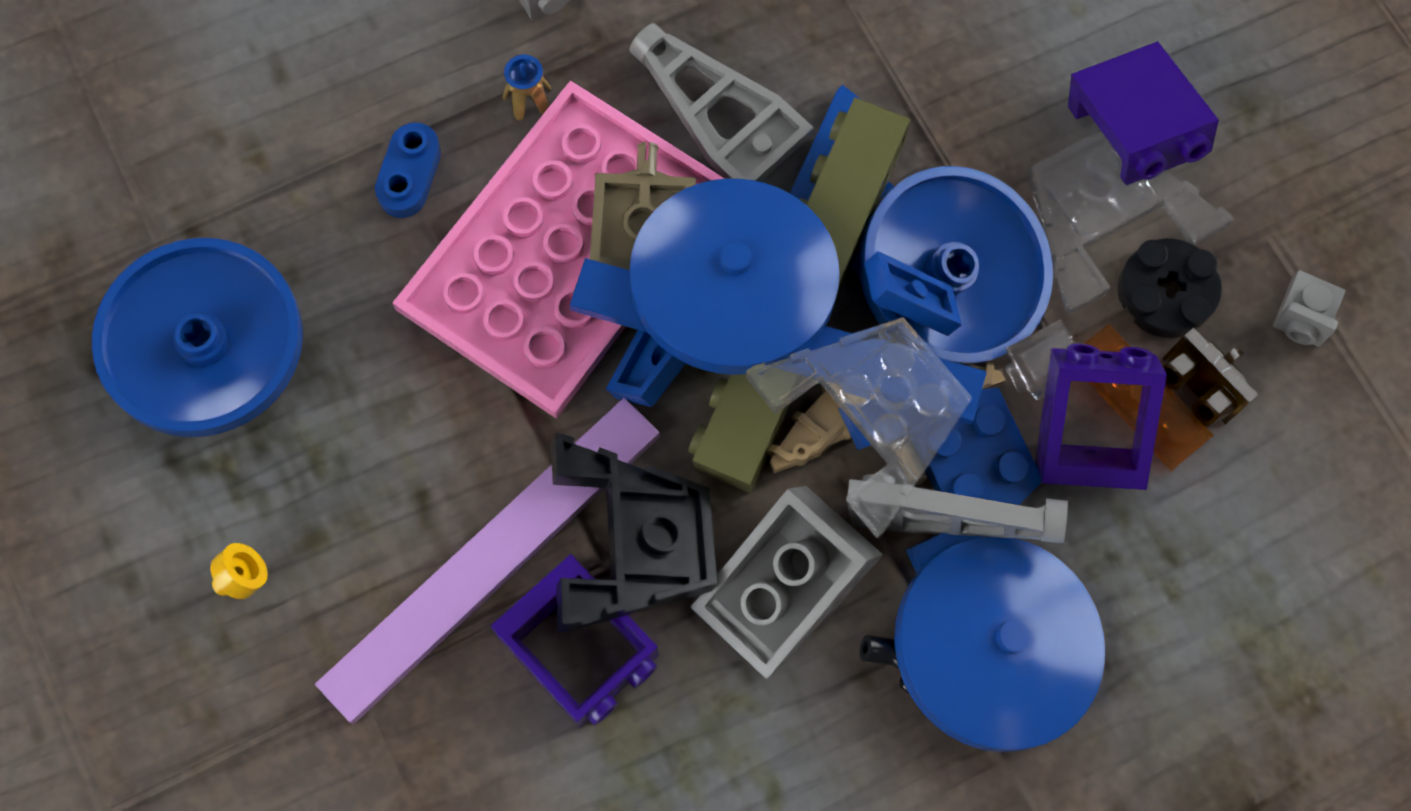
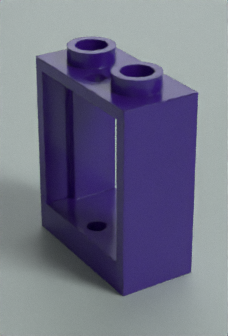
[1035,343,1167,490]
[490,554,659,728]

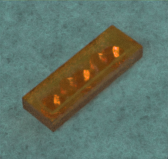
[1084,324,1214,472]

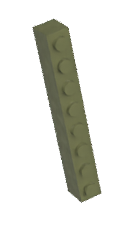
[688,97,910,493]

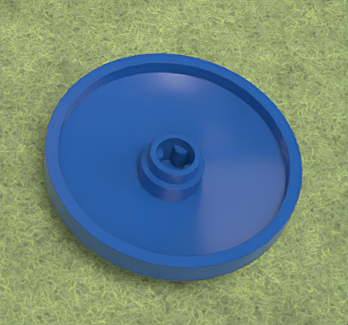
[858,166,1053,366]
[630,179,839,375]
[92,238,303,437]
[894,536,1105,752]

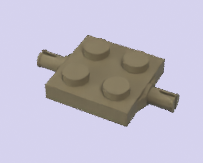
[590,142,696,270]

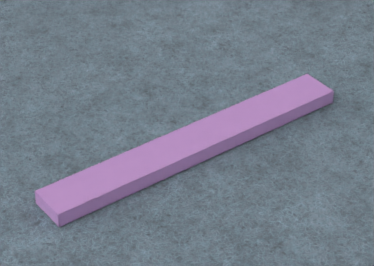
[315,398,660,725]

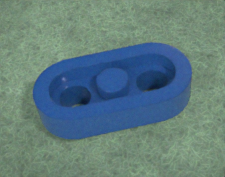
[375,123,441,218]

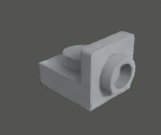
[1272,270,1346,347]

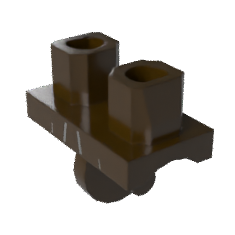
[1162,327,1259,427]

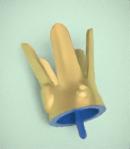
[502,54,552,120]

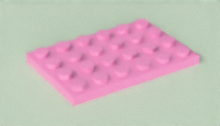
[392,80,725,419]

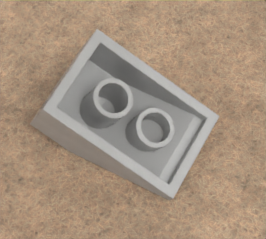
[690,486,883,679]

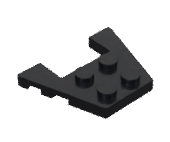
[551,433,717,632]

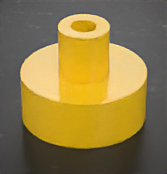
[210,543,268,599]

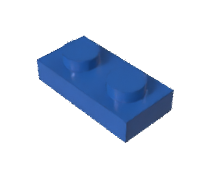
[864,251,962,336]

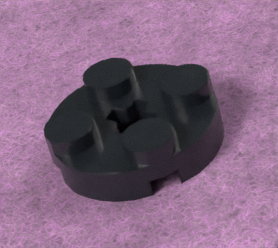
[1118,238,1222,338]

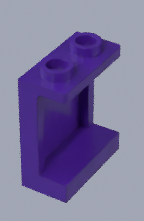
[1067,41,1219,185]

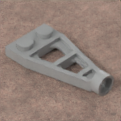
[629,23,814,182]
[847,474,1068,544]

